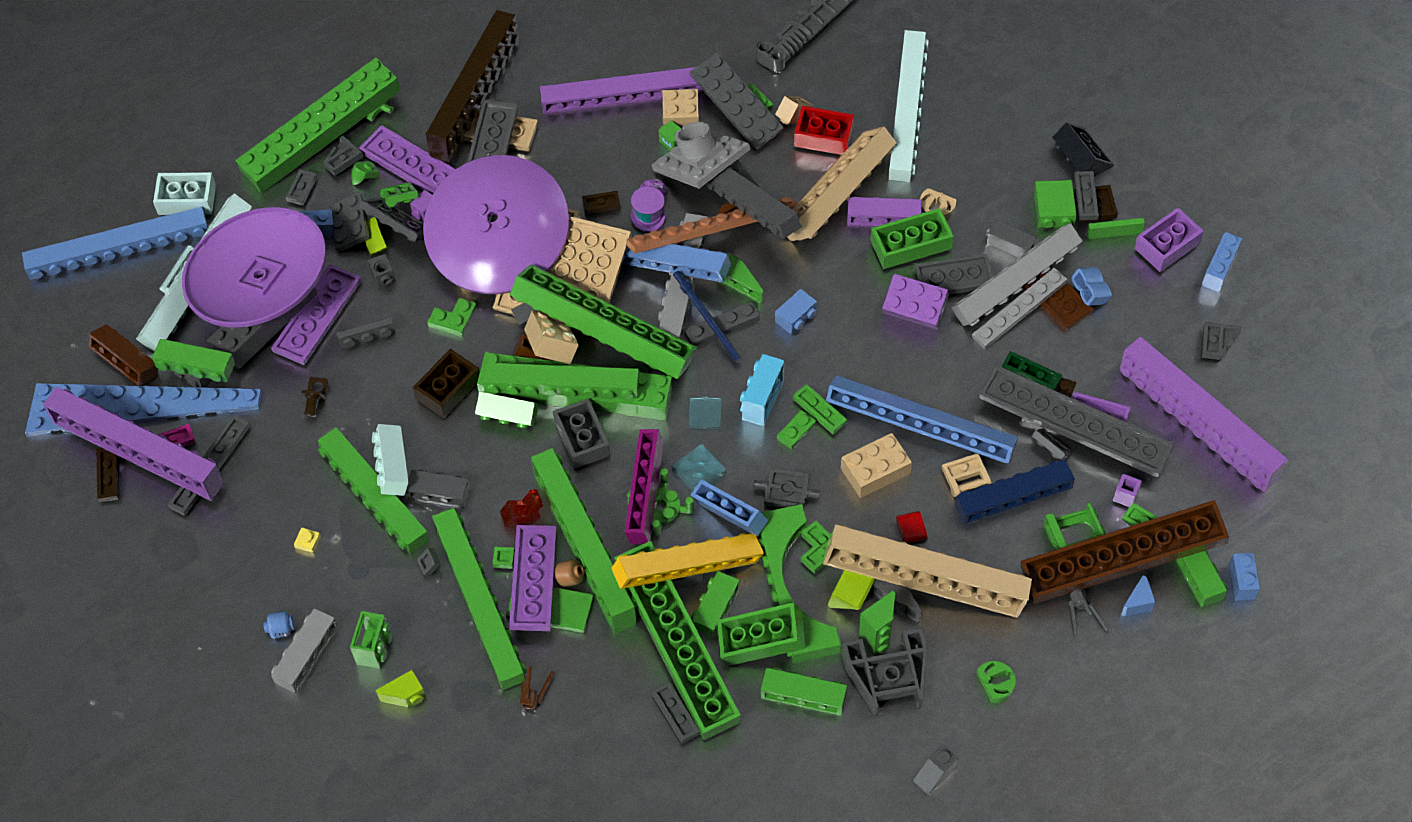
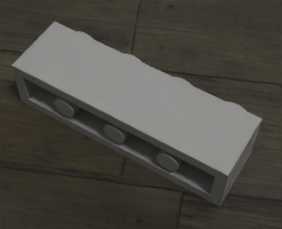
[271,608,338,693]

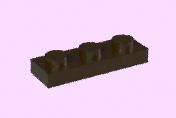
[96,448,119,503]

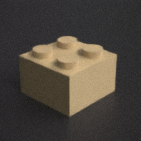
[662,89,699,129]

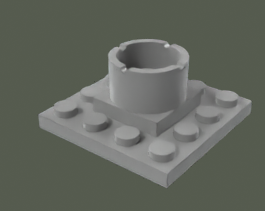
[651,122,750,189]

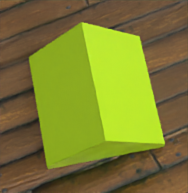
[828,570,875,610]

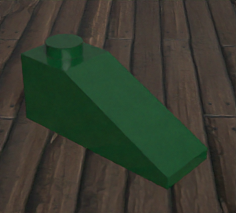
[1002,351,1062,390]

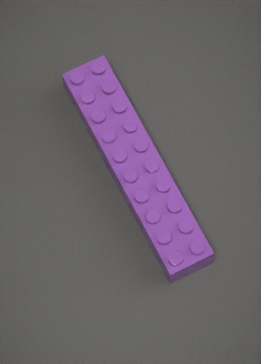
[1120,336,1288,492]
[43,387,224,501]

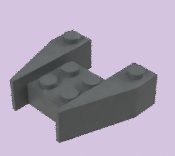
[841,628,927,716]

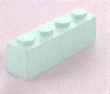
[372,424,408,496]

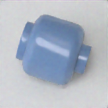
[263,611,294,639]

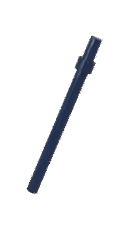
[673,270,742,363]

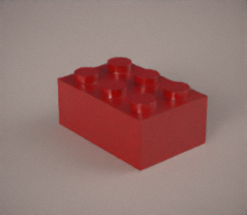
[794,106,854,155]

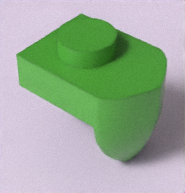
[351,161,380,185]

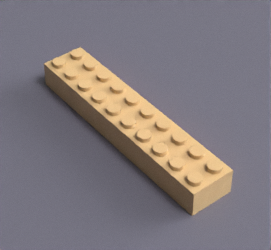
[823,524,1032,618]

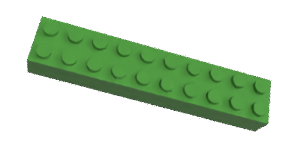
[235,58,401,194]
[510,264,697,379]
[477,352,673,421]
[531,448,638,634]
[614,541,741,741]

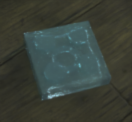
[672,444,726,491]

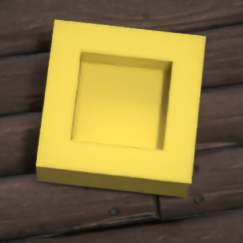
[294,528,321,553]

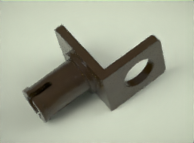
[301,377,328,417]

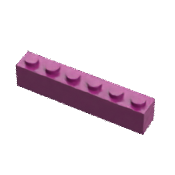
[625,429,664,544]

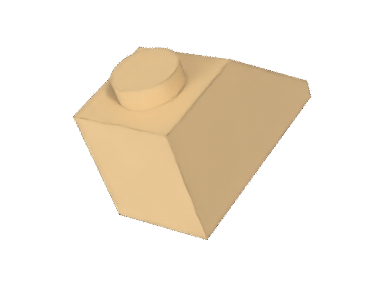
[775,96,813,125]

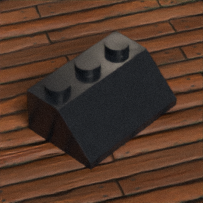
[1052,122,1114,176]

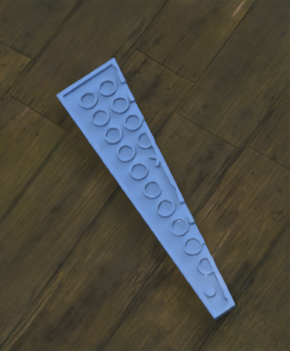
[25,383,262,436]

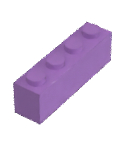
[847,197,921,227]

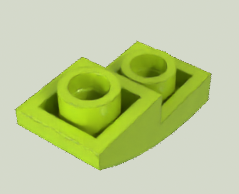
[365,217,388,256]

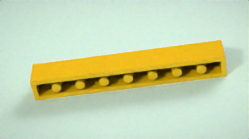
[611,533,764,589]

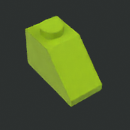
[376,670,426,707]

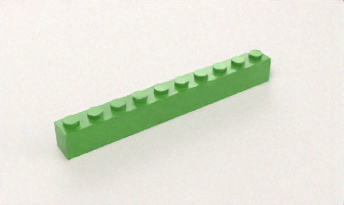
[432,508,527,690]

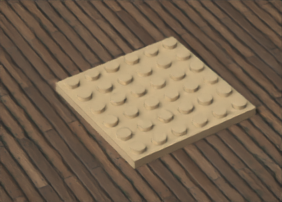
[493,216,632,333]

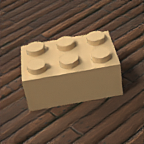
[524,310,578,364]
[841,433,912,498]

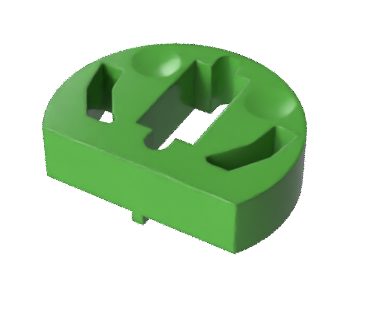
[976,661,1016,703]

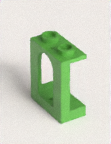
[1043,503,1106,550]

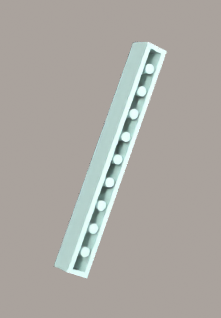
[889,30,929,182]
[136,193,252,352]

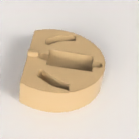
[920,188,956,219]

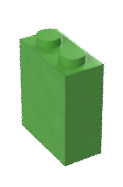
[1033,180,1076,228]

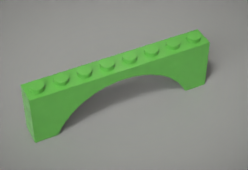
[758,504,841,663]

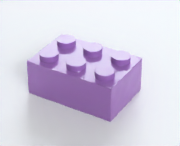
[1134,208,1204,272]
[882,274,949,329]

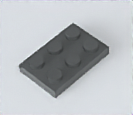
[329,192,370,252]

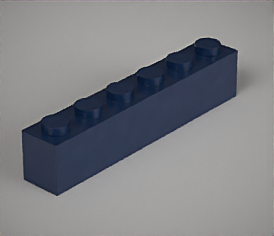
[955,460,1075,525]

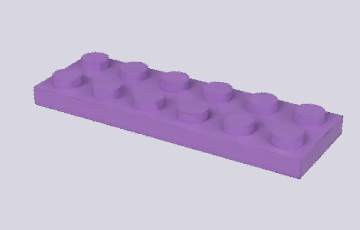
[359,125,456,195]
[271,264,362,366]
[509,525,556,631]

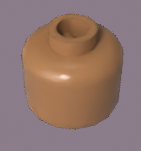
[554,559,584,587]

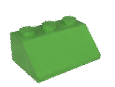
[859,590,895,657]

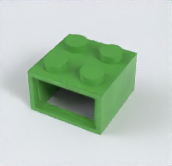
[350,611,392,669]

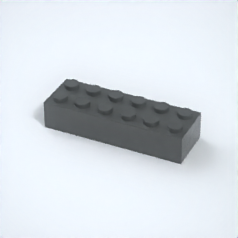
[207,287,318,369]

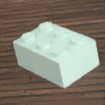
[153,172,216,215]

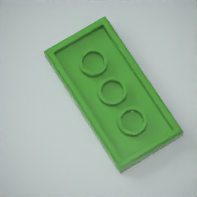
[506,587,594,633]

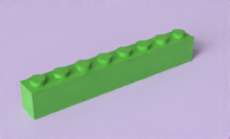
[483,363,639,400]
[317,428,429,554]

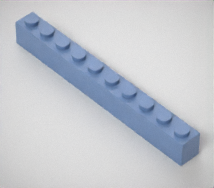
[22,206,208,280]
[826,375,1018,464]

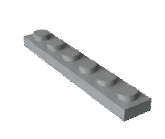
[972,268,1067,349]

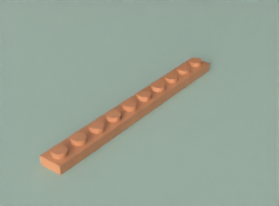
[627,197,797,253]

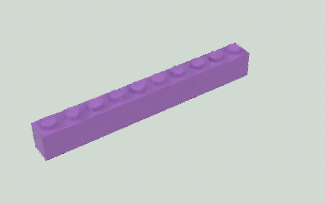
[540,67,706,114]

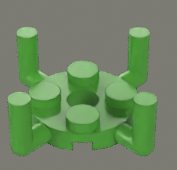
[627,468,694,537]

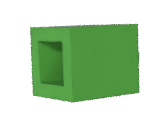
[658,121,681,150]

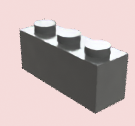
[406,469,470,508]

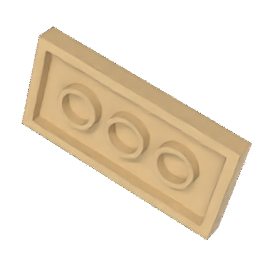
[464,110,538,152]

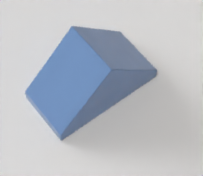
[1121,575,1155,616]

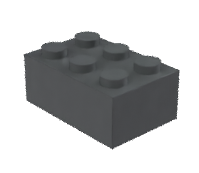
[553,398,611,469]

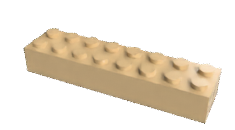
[787,126,896,241]

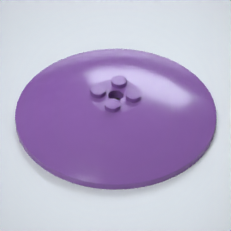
[423,155,570,295]
[182,207,327,328]

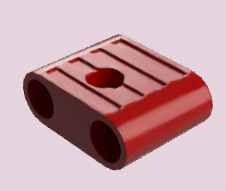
[896,511,928,544]

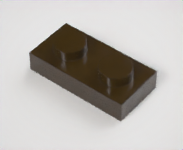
[582,191,621,215]

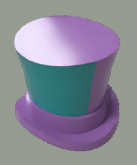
[631,186,666,233]

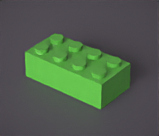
[870,208,954,269]
[717,602,806,666]

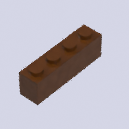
[89,324,158,387]

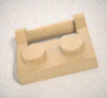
[941,453,991,497]

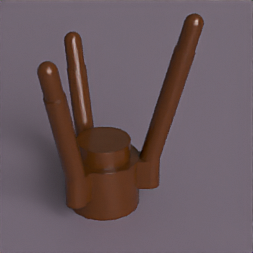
[520,664,554,709]

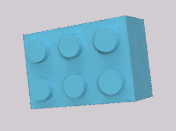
[740,354,784,426]

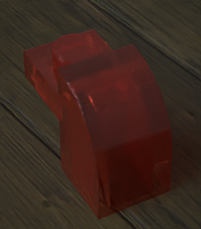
[500,489,543,528]

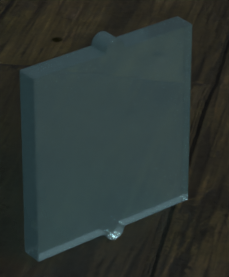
[689,396,721,430]

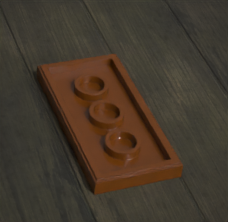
[1021,265,1095,332]

